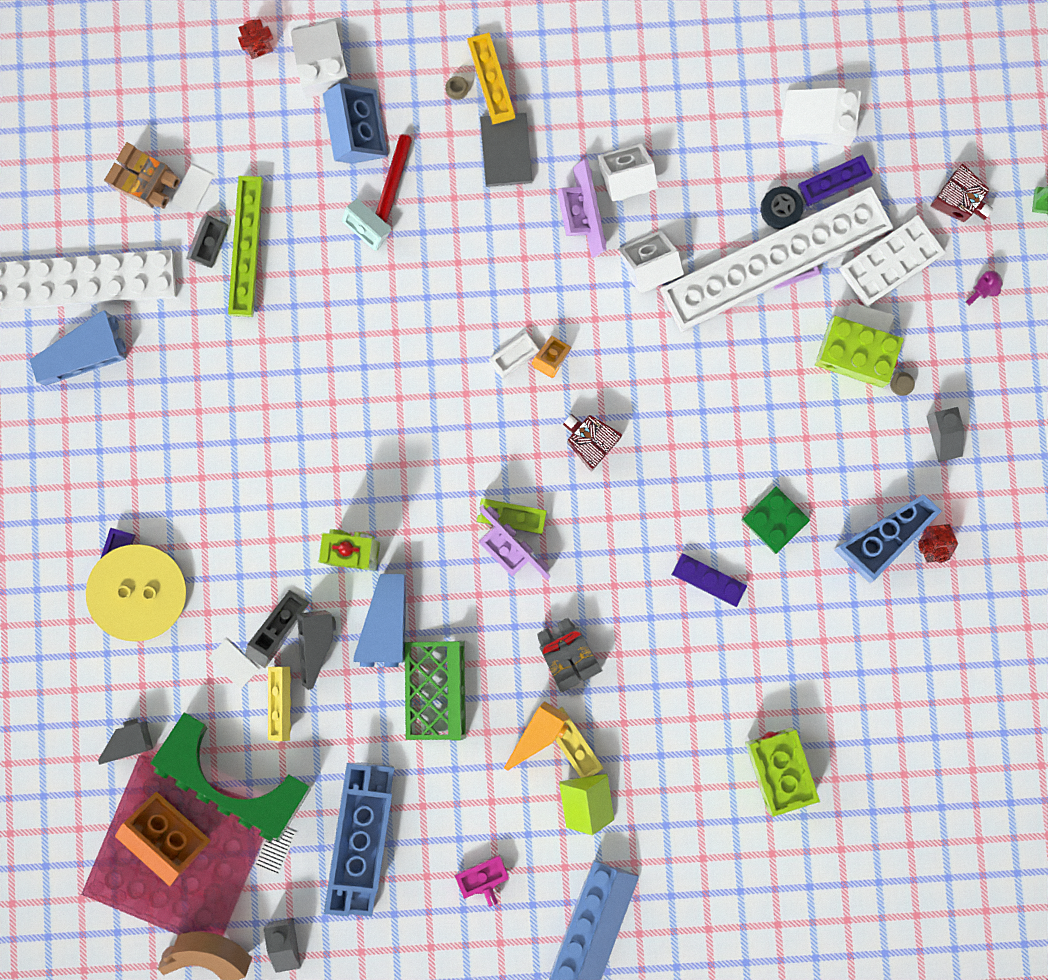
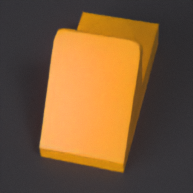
[531,335,572,378]

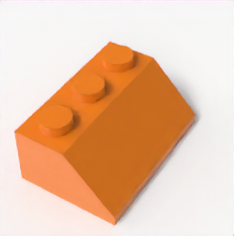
[115,791,211,886]

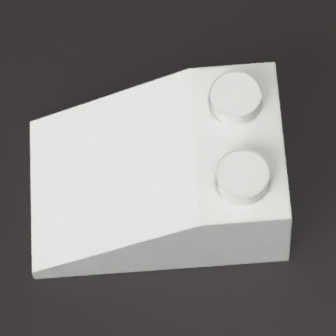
[290,21,351,99]
[780,88,862,146]

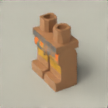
[104,142,181,209]

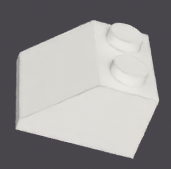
[597,143,658,201]
[618,230,684,293]

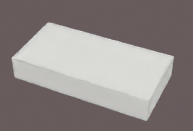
[488,332,540,380]

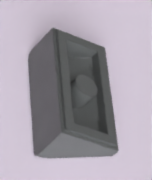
[186,215,228,268]

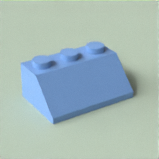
[323,83,388,164]

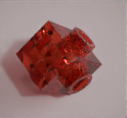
[237,19,273,59]
[918,524,958,563]

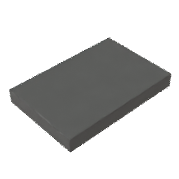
[480,113,532,187]

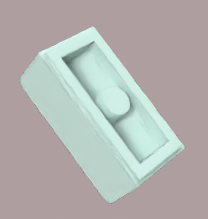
[342,199,391,251]

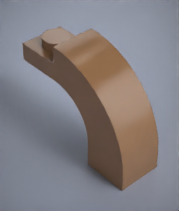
[157,932,252,980]

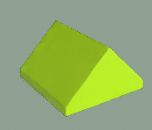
[559,774,614,836]

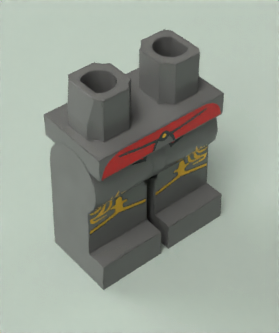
[537,618,602,693]

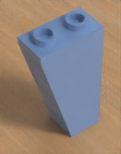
[30,310,126,386]
[354,574,406,667]

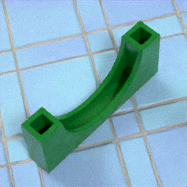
[150,712,311,842]

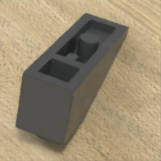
[245,590,309,668]
[297,610,336,690]

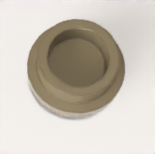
[445,76,469,100]
[890,372,915,396]

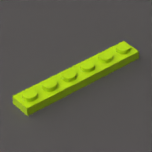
[228,175,263,317]

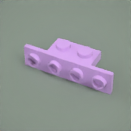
[557,159,607,258]
[479,504,550,580]

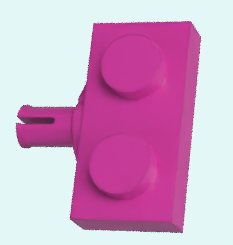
[455,854,510,907]

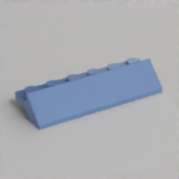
[324,762,394,917]
[549,860,639,980]

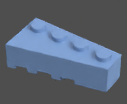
[834,494,942,584]

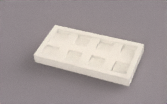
[839,215,946,307]

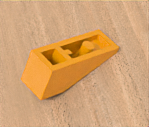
[504,701,569,771]

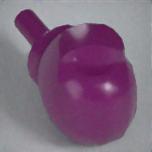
[966,271,1003,306]

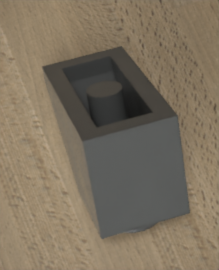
[926,407,964,462]
[98,718,153,765]
[264,918,301,973]

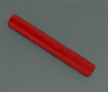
[376,134,412,223]

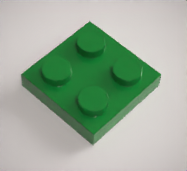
[741,486,810,554]

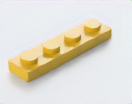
[467,32,515,125]

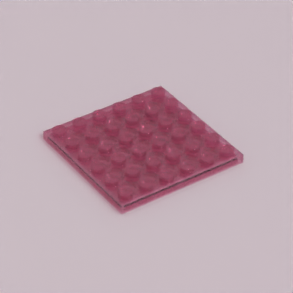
[81,755,264,937]

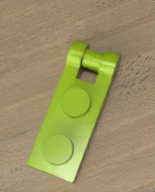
[476,498,547,535]

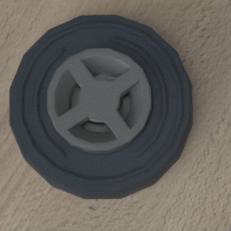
[760,186,803,230]

